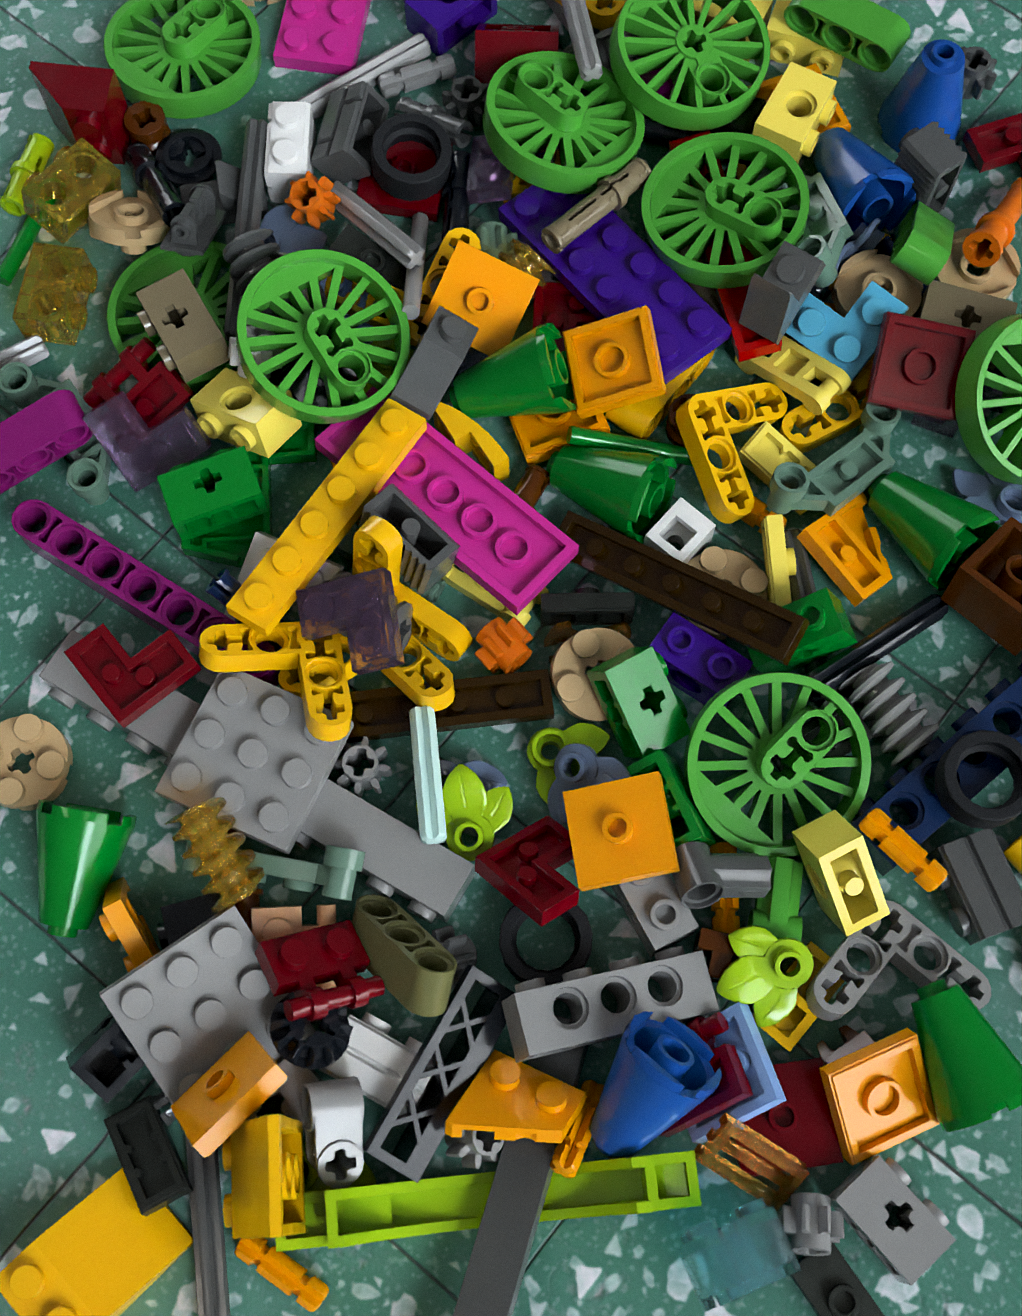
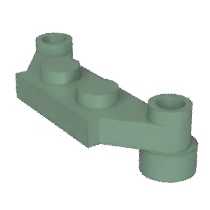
[755,167,854,288]
[0,362,120,505]
[767,404,901,517]
[182,819,366,901]

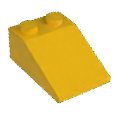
[222,1114,306,1239]
[0,1168,193,1316]

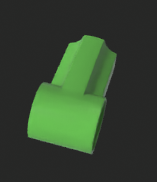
[747,857,804,960]

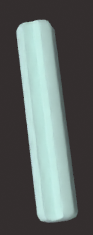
[409,705,447,845]

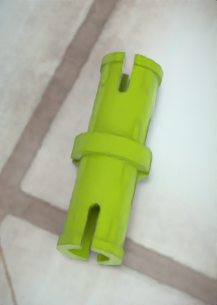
[0,133,55,217]

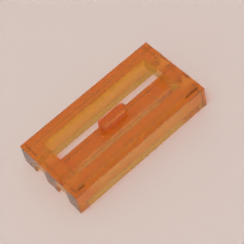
[694,1112,810,1211]

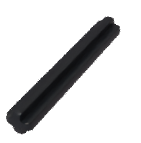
[798,594,949,702]

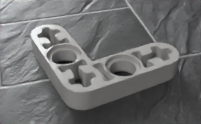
[805,900,991,1021]

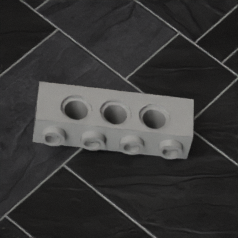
[501,946,720,1063]

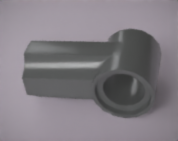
[671,841,772,909]

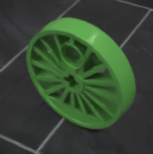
[104,0,261,119]
[609,0,770,131]
[483,51,645,194]
[641,132,810,289]
[107,241,238,394]
[236,249,410,424]
[955,313,1022,485]
[684,672,871,857]

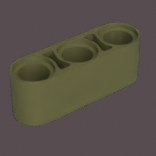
[352,894,457,1017]

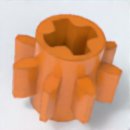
[284,171,341,230]
[474,617,533,674]

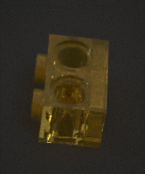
[21,138,121,245]
[12,242,98,346]

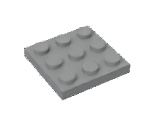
[155,672,354,855]
[99,904,316,1104]

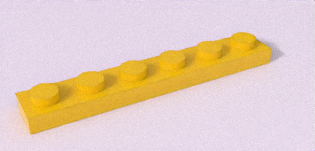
[226,398,427,637]

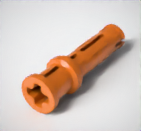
[962,177,1022,268]

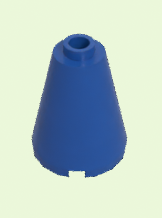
[878,39,965,153]
[811,127,916,241]
[590,1011,722,1158]

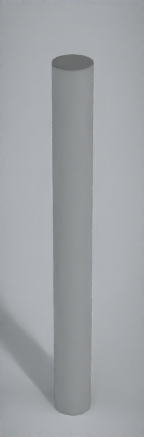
[402,212,429,320]

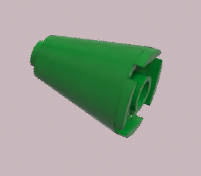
[449,322,576,418]
[546,445,677,544]
[868,471,999,591]
[36,800,137,938]
[911,978,1022,1132]

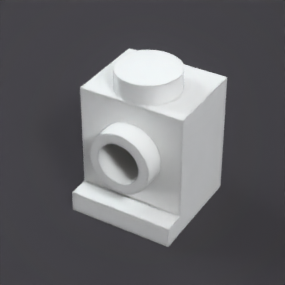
[644,497,716,564]

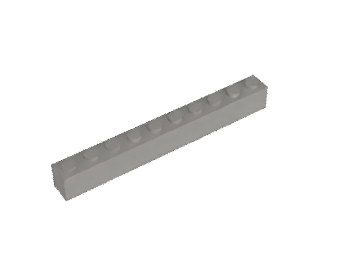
[39,630,476,924]

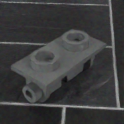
[160,184,227,256]

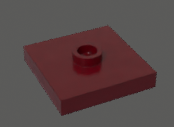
[356,141,453,222]
[864,312,976,422]
[731,1057,843,1178]

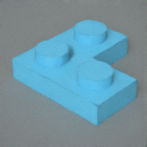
[786,281,909,382]

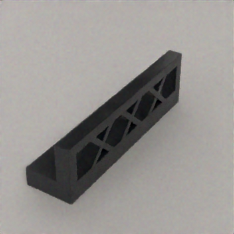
[363,965,514,1183]

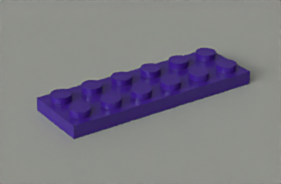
[498,185,732,385]

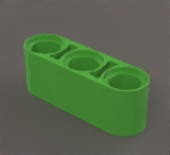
[784,0,911,72]
[889,200,955,286]

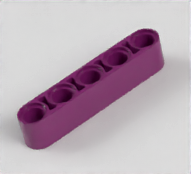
[0,390,94,494]

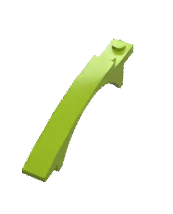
[275,1150,702,1252]

